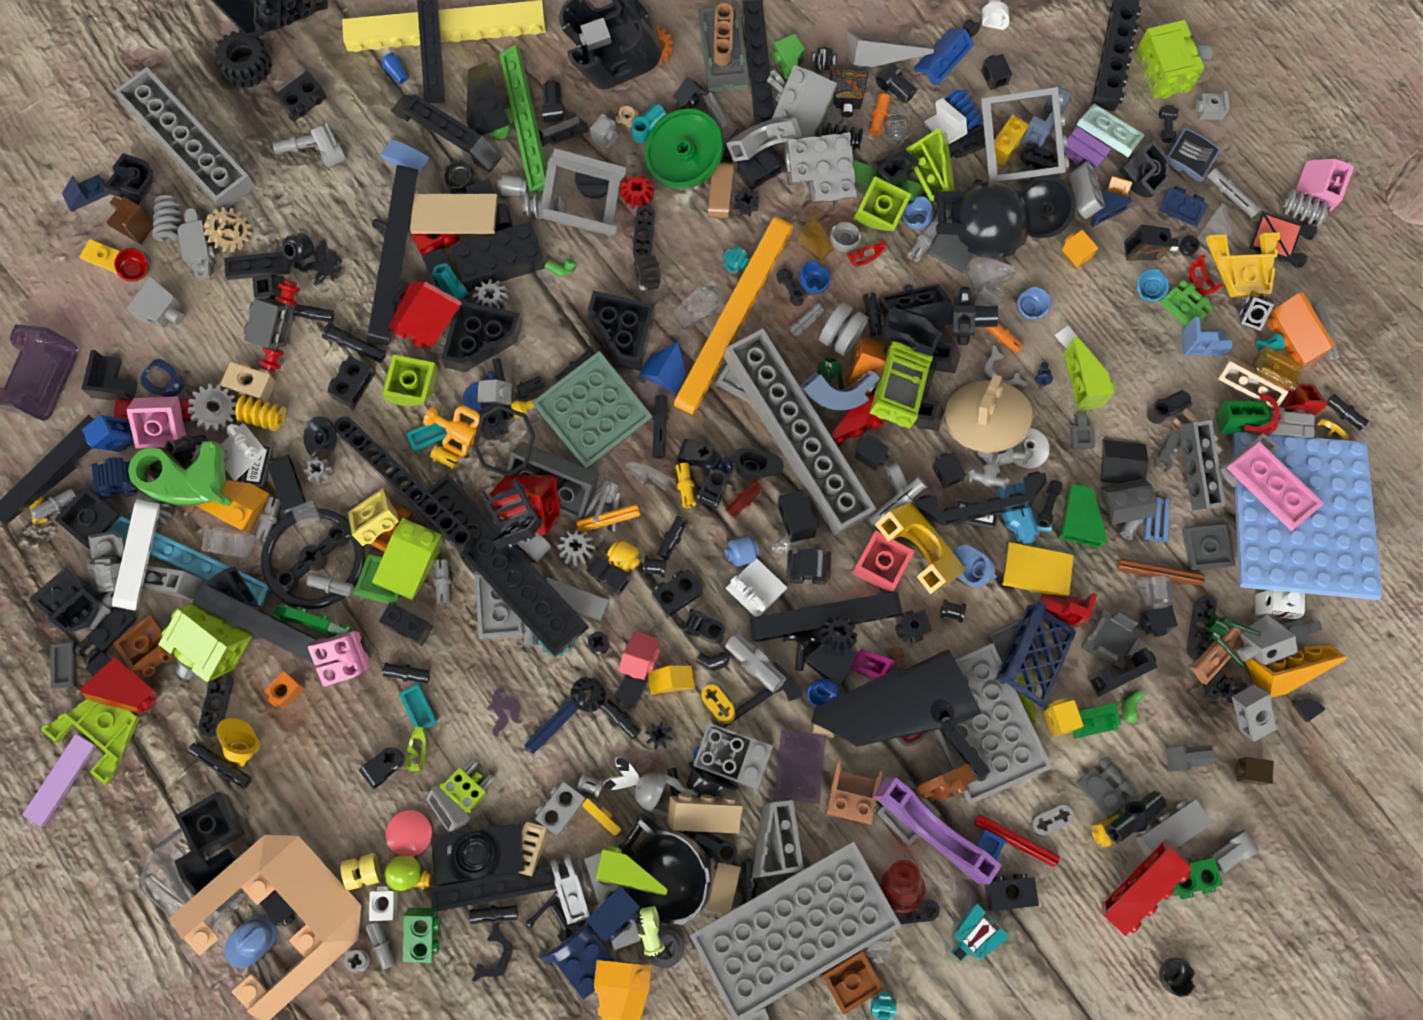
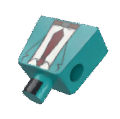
[951,904,1009,962]

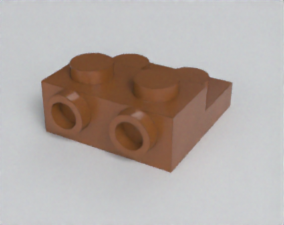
[113,614,174,679]
[911,764,976,802]
[820,950,884,1015]

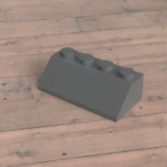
[506,442,600,520]

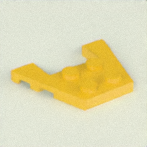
[1205,232,1280,298]

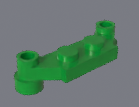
[270,603,352,637]

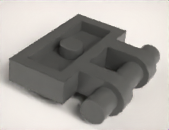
[1076,757,1137,818]

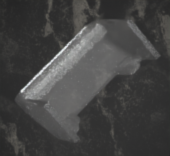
[139,828,246,933]

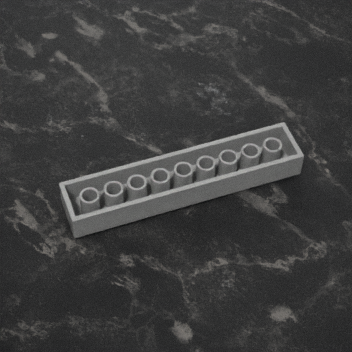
[723,329,876,536]

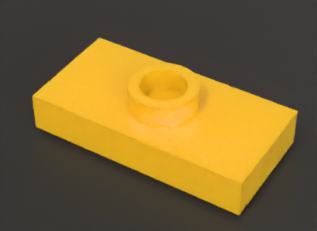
[79,239,120,274]
[582,798,622,837]

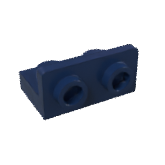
[1158,186,1208,227]

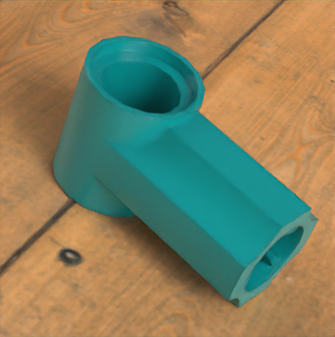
[631,104,667,143]
[432,263,469,301]

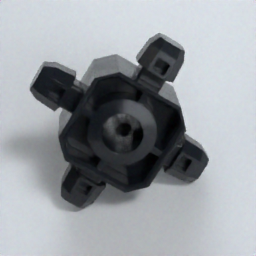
[953,287,998,345]

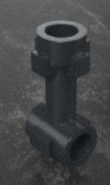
[1159,105,1179,143]
[776,268,806,306]

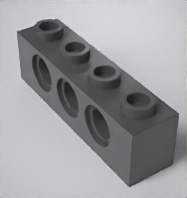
[1179,420,1226,511]

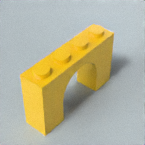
[875,502,967,594]

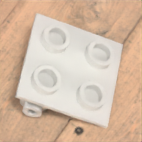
[220,423,267,481]
[726,558,787,617]

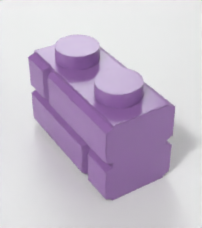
[1064,126,1111,171]

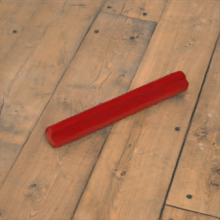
[974,814,1060,867]

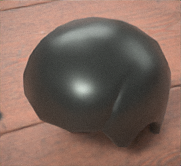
[443,160,475,192]
[1159,957,1196,997]

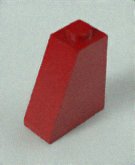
[79,657,158,714]

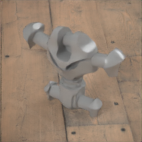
[965,447,1034,490]

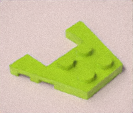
[40,700,140,786]

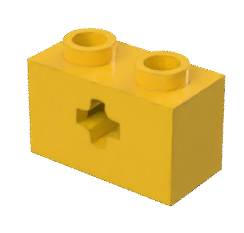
[986,114,1029,167]
[1043,698,1084,738]

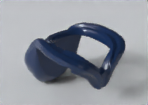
[140,359,184,397]

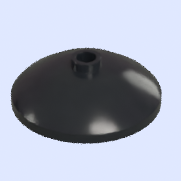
[1019,176,1076,239]

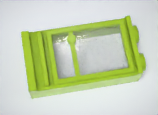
[870,341,933,428]

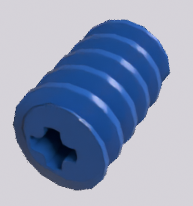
[944,89,983,131]

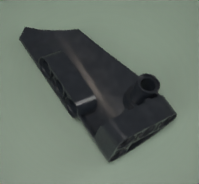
[811,649,981,747]

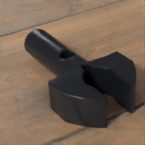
[550,902,580,942]

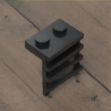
[479,479,544,549]

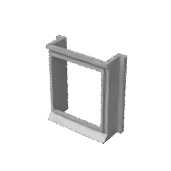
[538,148,626,237]

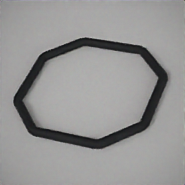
[473,405,535,477]

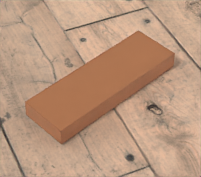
[1191,625,1243,685]

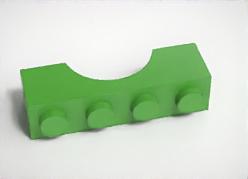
[772,34,834,109]

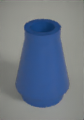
[381,52,409,84]

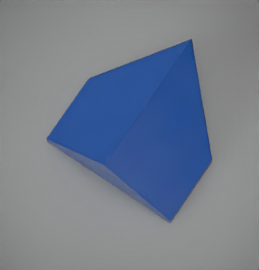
[639,342,686,395]

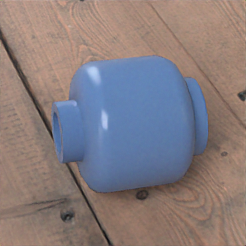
[725,535,759,567]

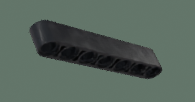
[749,592,902,642]

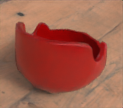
[114,248,148,282]

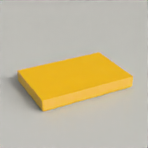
[1002,542,1074,598]

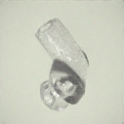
[773,535,803,555]

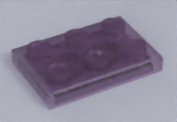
[774,730,826,804]

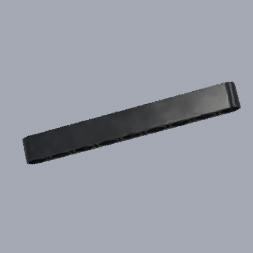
[367,164,418,345]
[334,416,475,553]

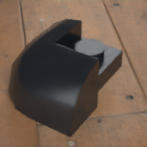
[1119,139,1171,198]
[104,153,154,205]

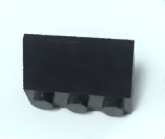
[878,284,953,328]

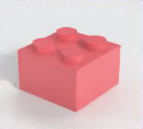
[852,530,914,593]

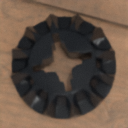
[570,676,606,712]

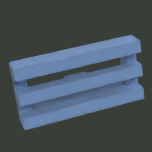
[1144,497,1170,542]

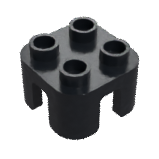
[559,0,662,90]

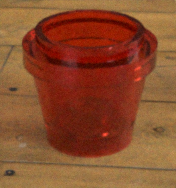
[879,860,926,913]

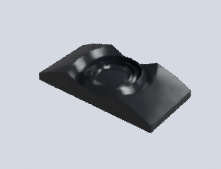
[431,824,525,886]

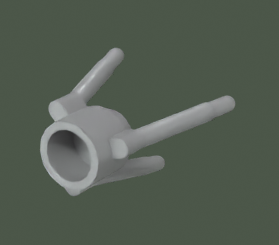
[584,481,621,532]

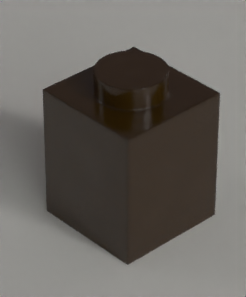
[1235,757,1274,785]

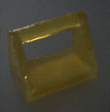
[1252,346,1303,391]

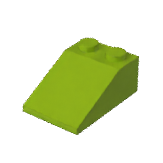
[1063,337,1115,411]
[372,518,443,600]
[596,846,667,896]

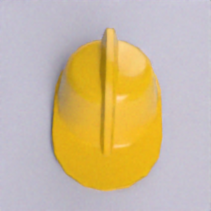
[216,718,261,766]

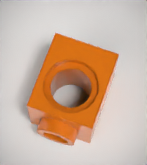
[264,671,305,709]

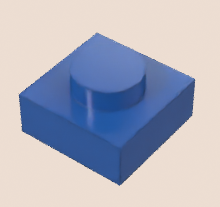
[976,830,1006,861]

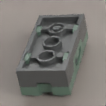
[699,5,749,93]

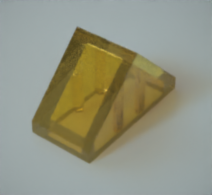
[797,216,834,262]

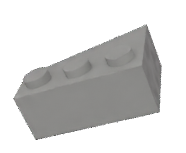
[752,800,804,879]

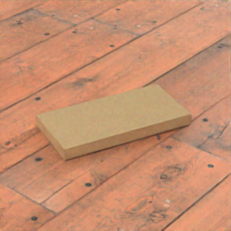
[410,194,498,234]

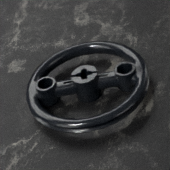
[261,508,365,609]

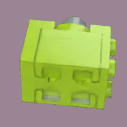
[1136,20,1212,99]
[158,603,253,682]

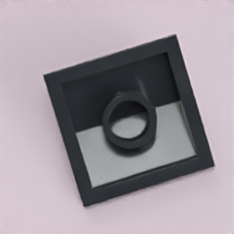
[1101,440,1149,483]

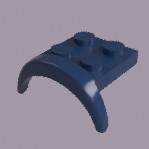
[539,913,615,1000]

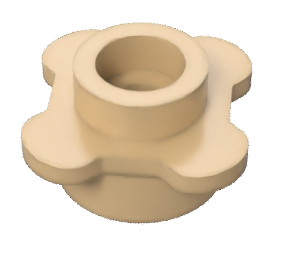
[615,106,639,128]

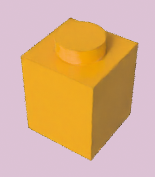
[1062,230,1098,268]

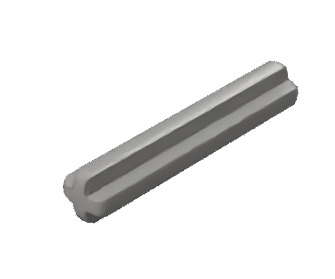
[1312,301,1340,361]

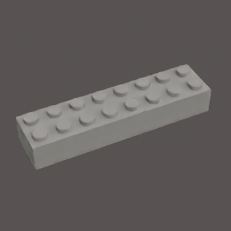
[114,67,255,210]

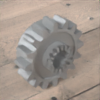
[188,384,237,432]

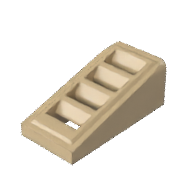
[518,822,549,877]

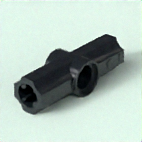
[1105,790,1167,844]

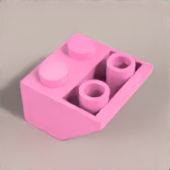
[1296,158,1354,211]

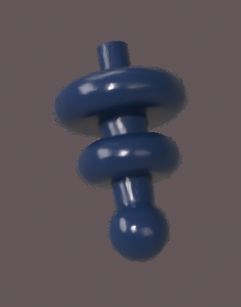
[1035,362,1053,387]
[708,456,734,473]

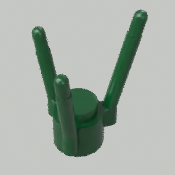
[817,357,844,412]
[1205,614,1261,666]

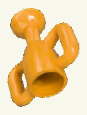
[423,405,481,458]

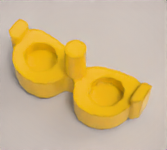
[1317,418,1349,440]

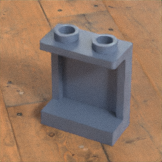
[1022,85,1072,147]

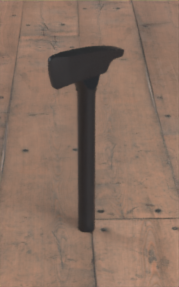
[714,662,803,728]

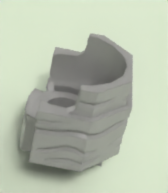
[87,555,122,592]

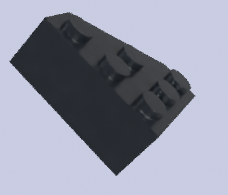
[588,290,655,371]
[441,301,522,372]

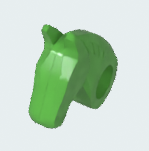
[128,441,231,506]

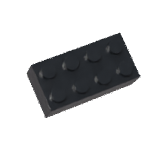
[451,221,545,292]

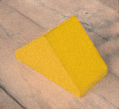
[648,666,695,695]

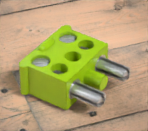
[440,760,495,815]

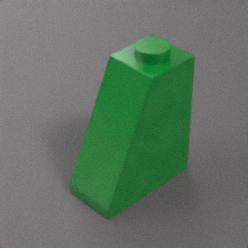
[1058,483,1107,548]

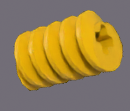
[235,395,287,432]

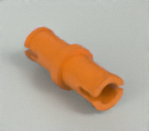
[869,93,891,136]
[983,323,1024,354]

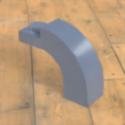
[800,370,880,410]

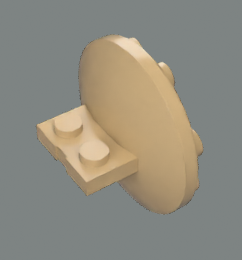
[945,375,1033,453]

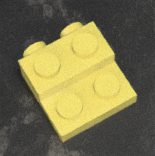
[348,488,399,546]

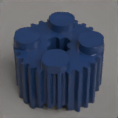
[91,457,139,499]

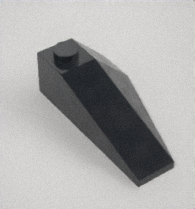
[466,62,510,136]

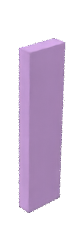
[22,734,97,827]

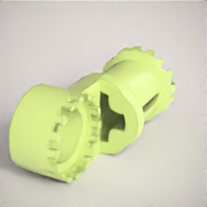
[638,906,665,956]

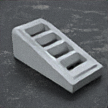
[426,786,470,834]

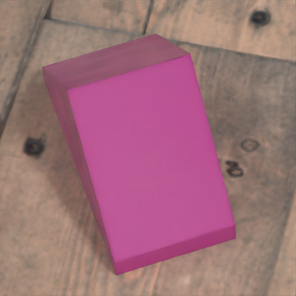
[850,649,895,681]

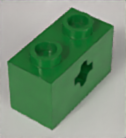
[1215,401,1271,434]

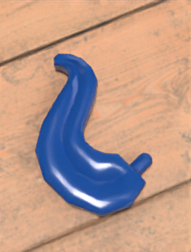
[463,372,495,411]

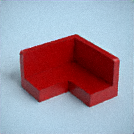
[1040,593,1097,627]

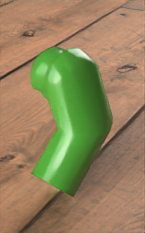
[1122,689,1144,723]

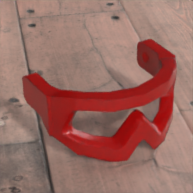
[846,241,887,267]
[1189,254,1223,295]
[1244,393,1281,435]

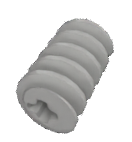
[1281,189,1330,228]
[523,192,567,220]
[153,195,181,242]

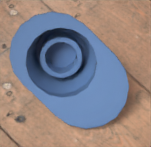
[953,545,997,588]
[225,916,277,969]

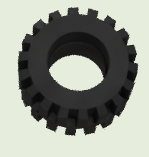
[214,30,272,88]

